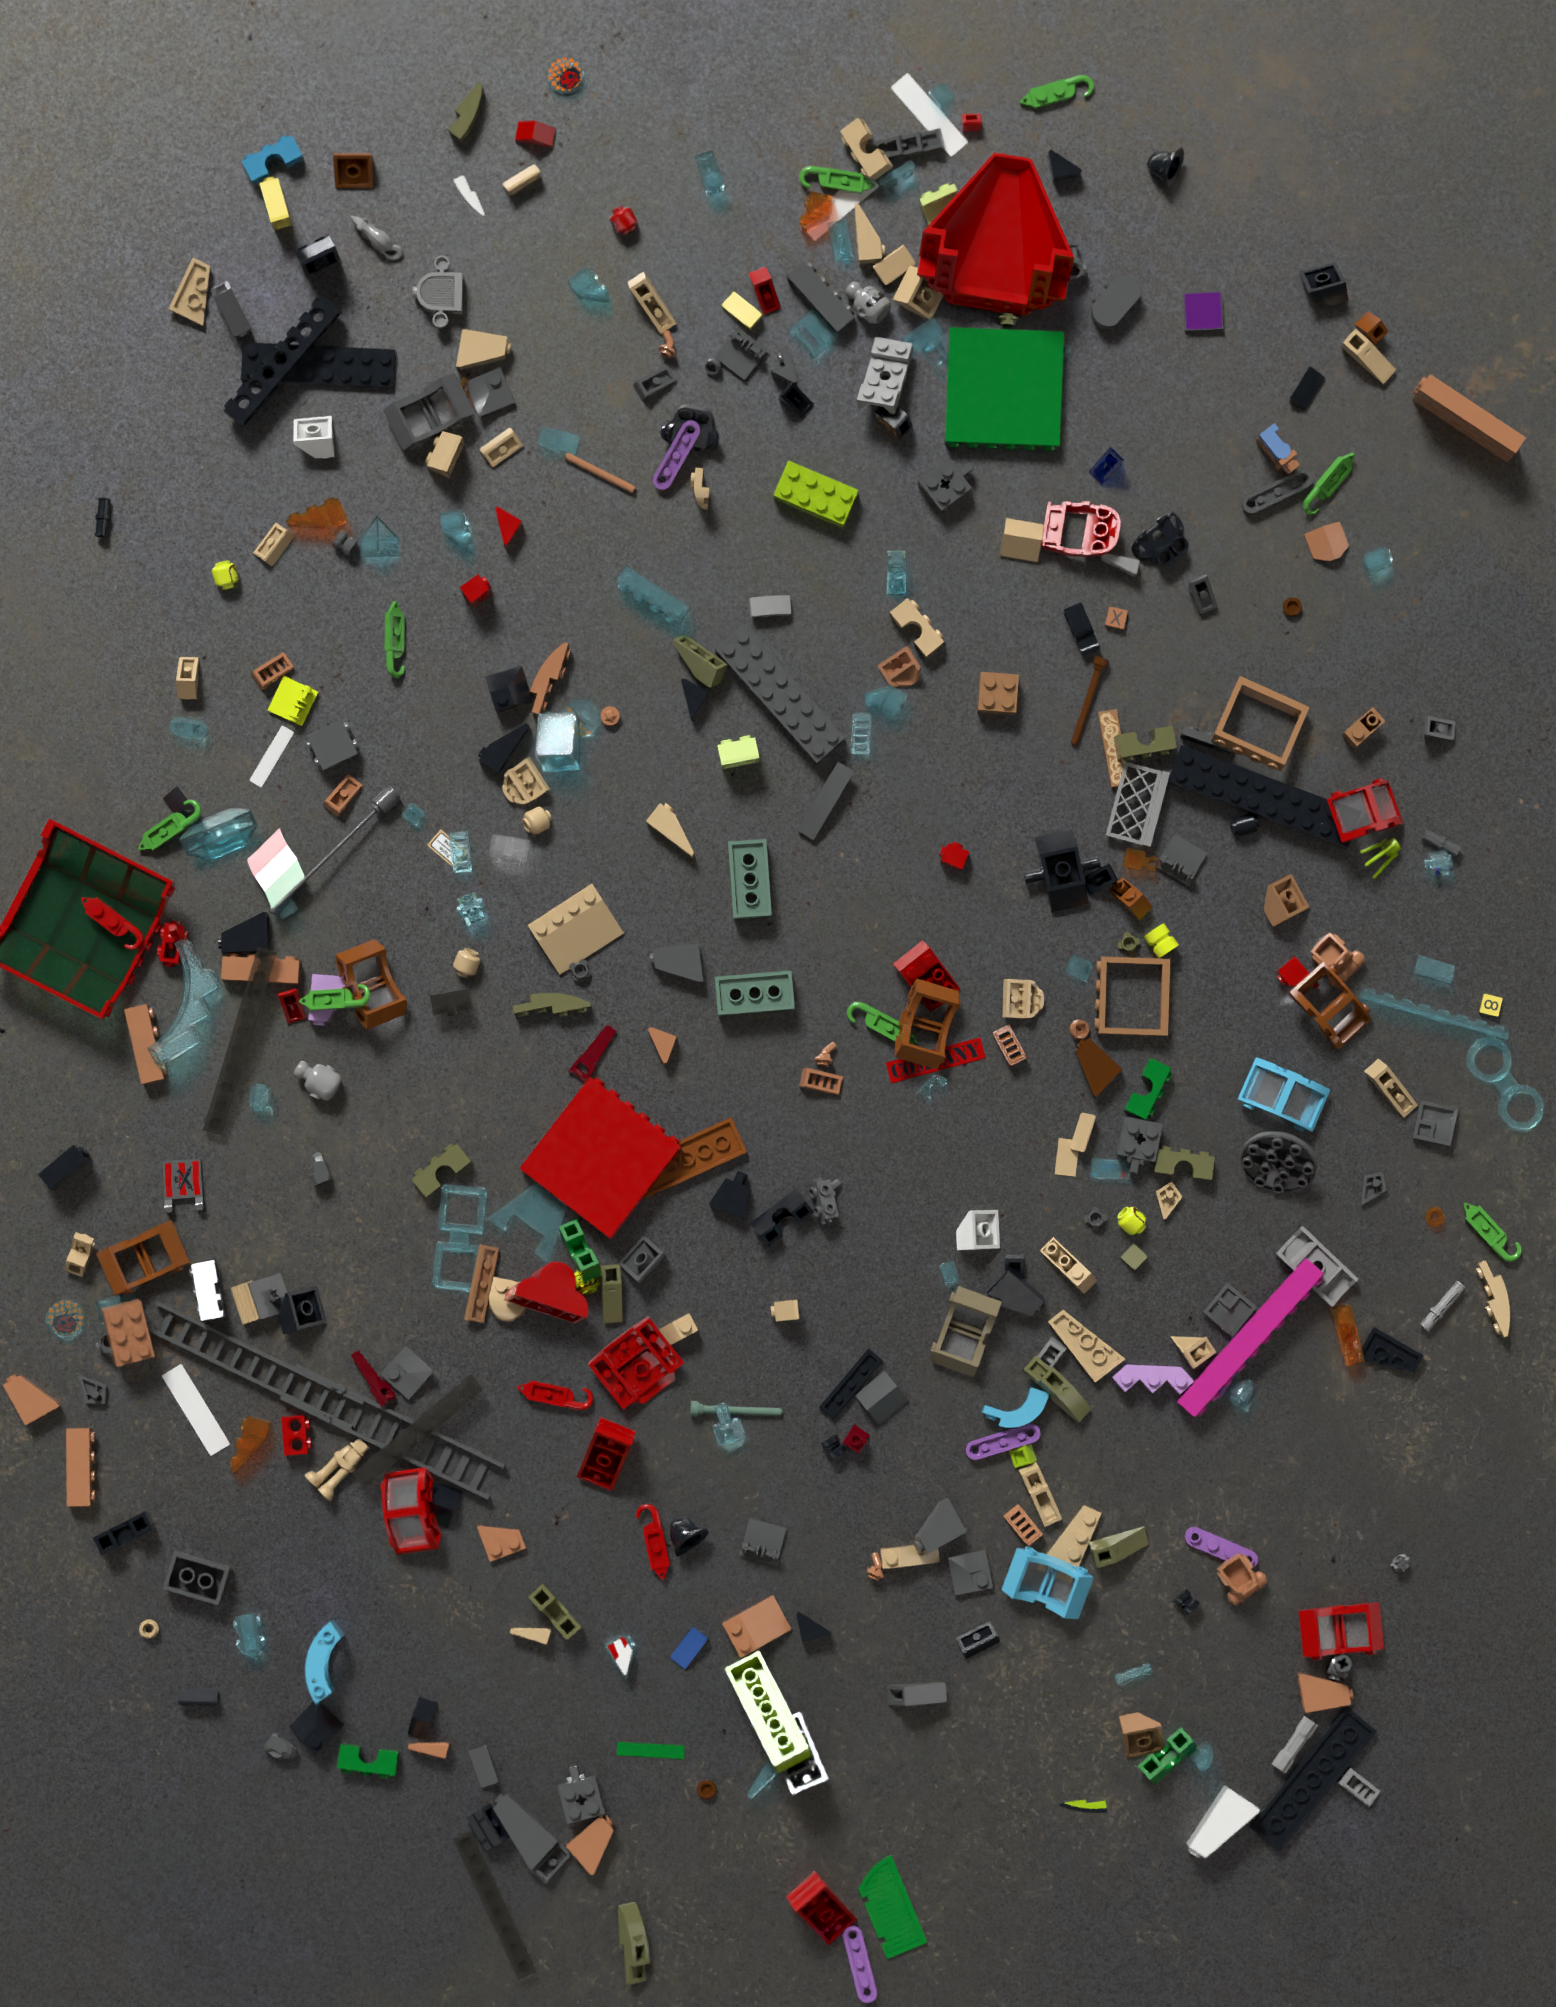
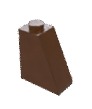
[1075,1038,1122,1098]

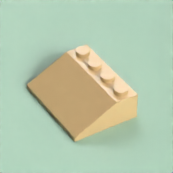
[528,884,624,975]

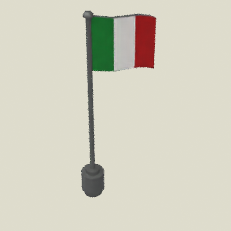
[247,786,400,914]

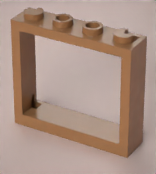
[1211,676,1310,772]
[1094,957,1170,1037]

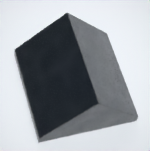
[415,1482,461,1528]

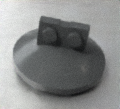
[1240,1130,1317,1194]

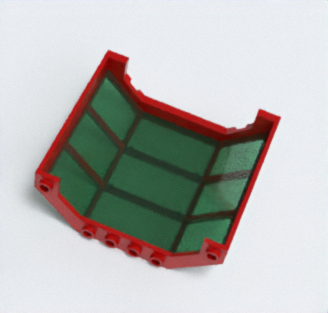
[0,818,176,1020]

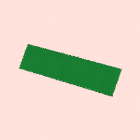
[617,1742,685,1759]

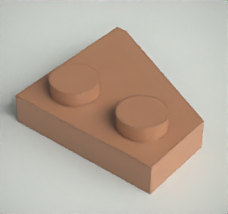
[477,1526,526,1562]

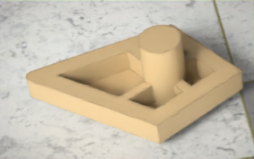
[1156,1181,1182,1219]

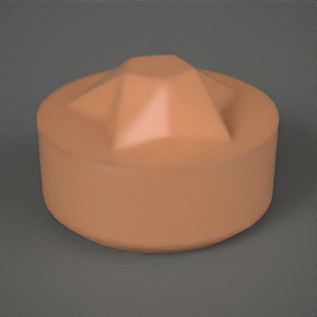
[601,706,620,726]
[1069,1020,1090,1039]

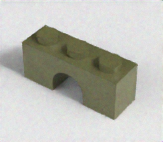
[1113,726,1177,762]
[411,1143,472,1198]
[1153,1146,1215,1180]
[528,1583,582,1640]

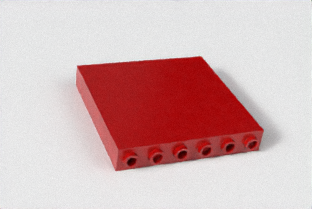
[520,1077,682,1239]

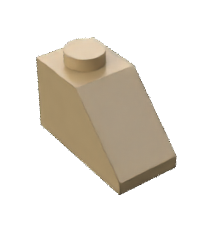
[176,657,199,700]
[771,1300,799,1321]
[659,1313,698,1345]

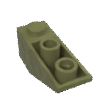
[599,1264,622,1324]
[1088,1526,1149,1568]

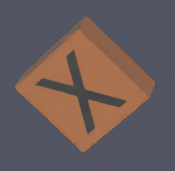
[1105,606,1128,630]

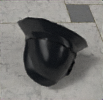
[1147,147,1184,189]
[670,1517,709,1557]

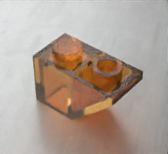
[799,191,834,232]

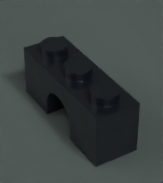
[750,1189,814,1247]
[93,1511,155,1555]

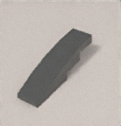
[865,128,945,160]
[798,762,855,840]

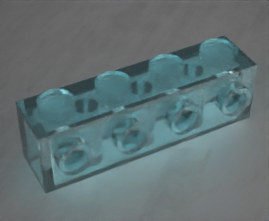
[615,565,690,626]

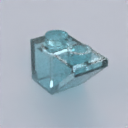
[695,150,725,196]
[568,267,610,302]
[439,509,472,550]
[887,551,907,595]
[863,686,908,717]

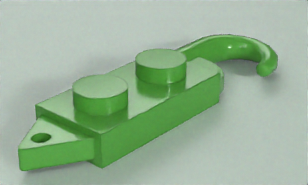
[1020,75,1094,109]
[799,166,875,194]
[1303,452,1355,515]
[385,601,405,678]
[138,800,201,851]
[299,984,371,1011]
[847,1002,917,1044]
[1463,1203,1522,1262]

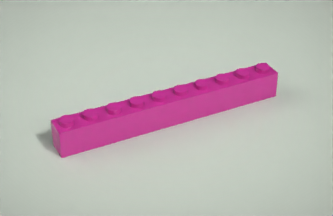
[1177,1257,1324,1417]

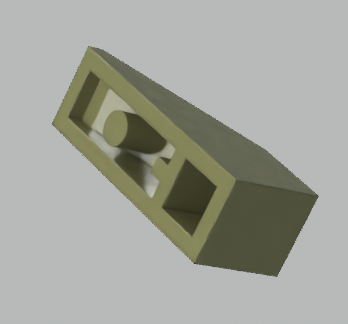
[672,634,728,688]

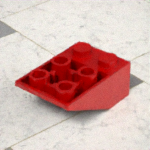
[893,940,960,1012]

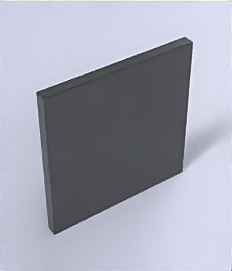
[247,1273,287,1320]

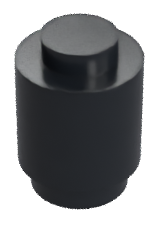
[1230,813,1259,837]

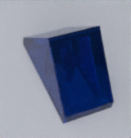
[1089,447,1124,484]

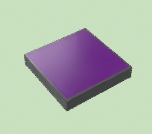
[1183,291,1223,332]

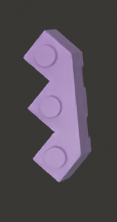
[1111,1365,1194,1394]

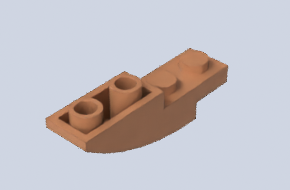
[530,642,571,716]

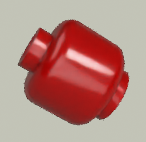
[609,205,637,235]

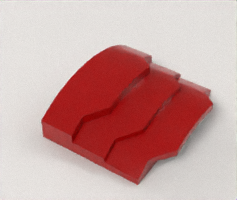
[588,1316,684,1410]

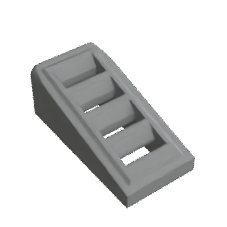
[1100,554,1139,577]
[1037,1337,1067,1368]
[1337,1767,1381,1807]

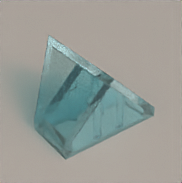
[360,516,399,557]

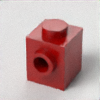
[939,842,969,871]

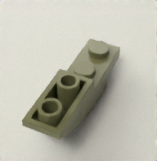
[512,993,591,1017]
[1022,1356,1091,1423]
[618,1902,650,1984]

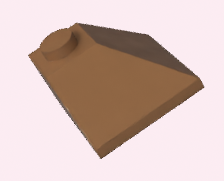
[1264,874,1310,927]
[1119,1713,1164,1758]

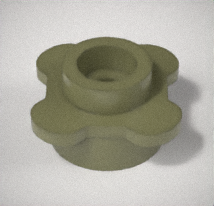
[998,313,1018,327]
[1117,932,1140,955]

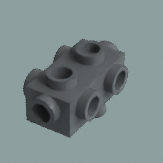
[809,1177,842,1225]

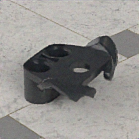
[660,404,719,451]
[1131,513,1189,566]

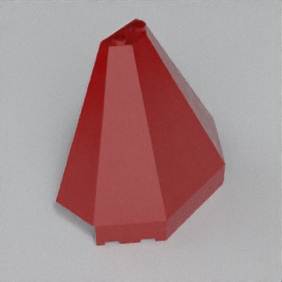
[917,153,1074,316]

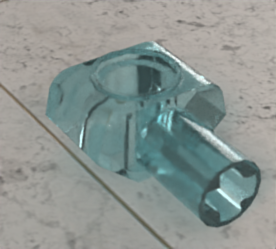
[713,1403,746,1445]

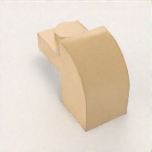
[64,1232,95,1277]

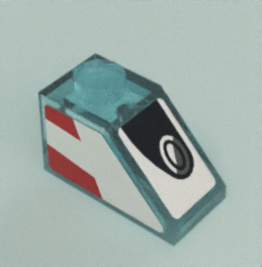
[604,1633,635,1679]

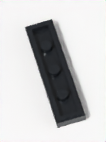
[819,1348,883,1419]

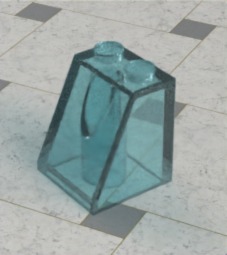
[535,711,581,772]

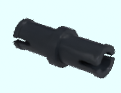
[95,498,110,538]

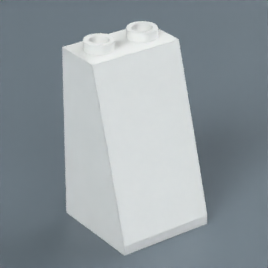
[1186,1785,1260,1858]

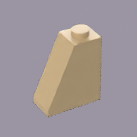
[456,329,511,370]

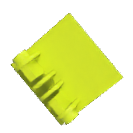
[268,676,318,726]

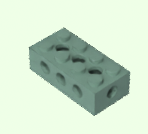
[728,839,772,920]
[715,970,795,1016]

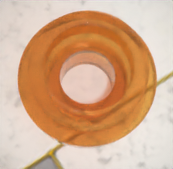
[1425,1207,1445,1226]

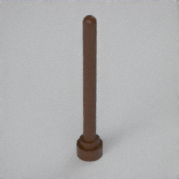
[1071,656,1109,746]

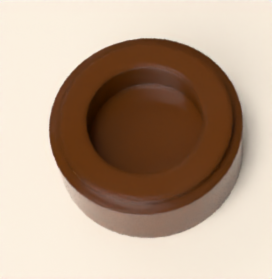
[1282,597,1302,617]
[697,1779,716,1799]

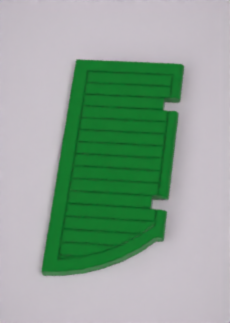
[857,1855,927,1959]

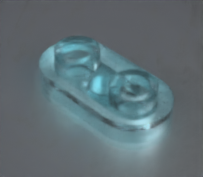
[169,716,208,740]

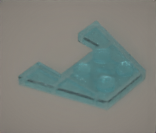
[487,1183,567,1263]

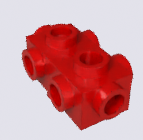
[157,920,189,968]

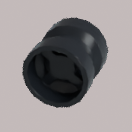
[820,1434,846,1460]
[1173,1589,1200,1616]

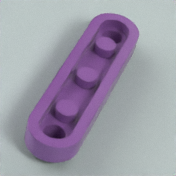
[653,420,700,490]
[965,1423,1040,1460]
[1185,1527,1258,1568]
[843,1926,877,2003]

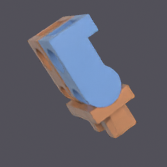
[1256,423,1300,475]

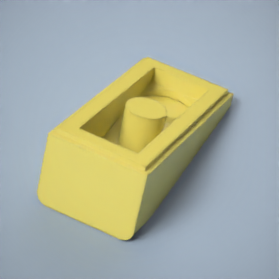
[721,292,762,330]

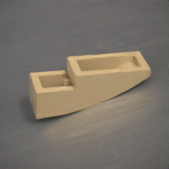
[1019,1462,1062,1527]

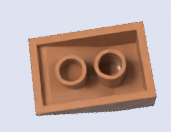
[722,1595,791,1658]

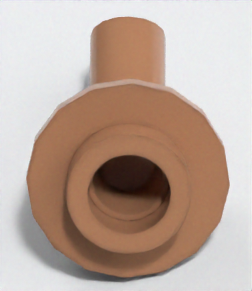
[658,330,676,358]
[814,1042,837,1067]
[866,1553,884,1581]

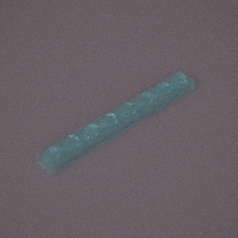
[1358,988,1509,1040]

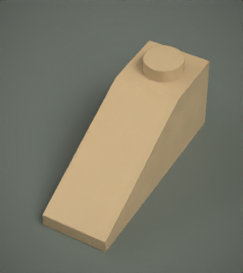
[854,204,885,264]
[628,272,677,334]
[646,803,694,857]
[1364,1059,1418,1118]
[880,1545,940,1569]

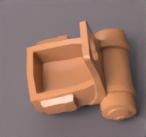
[1311,932,1366,989]
[1217,1552,1268,1606]

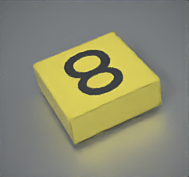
[1479,994,1503,1017]

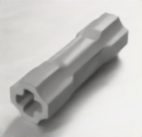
[1271,1716,1318,1774]

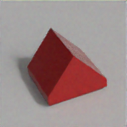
[962,113,982,132]

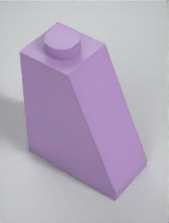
[308,974,345,1026]

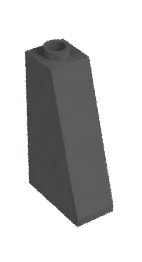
[493,1793,558,1870]

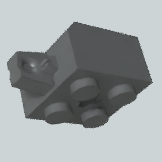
[918,458,974,514]
[1116,1116,1163,1173]
[557,1765,605,1824]

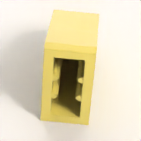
[260,177,292,230]

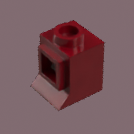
[842,1424,870,1453]

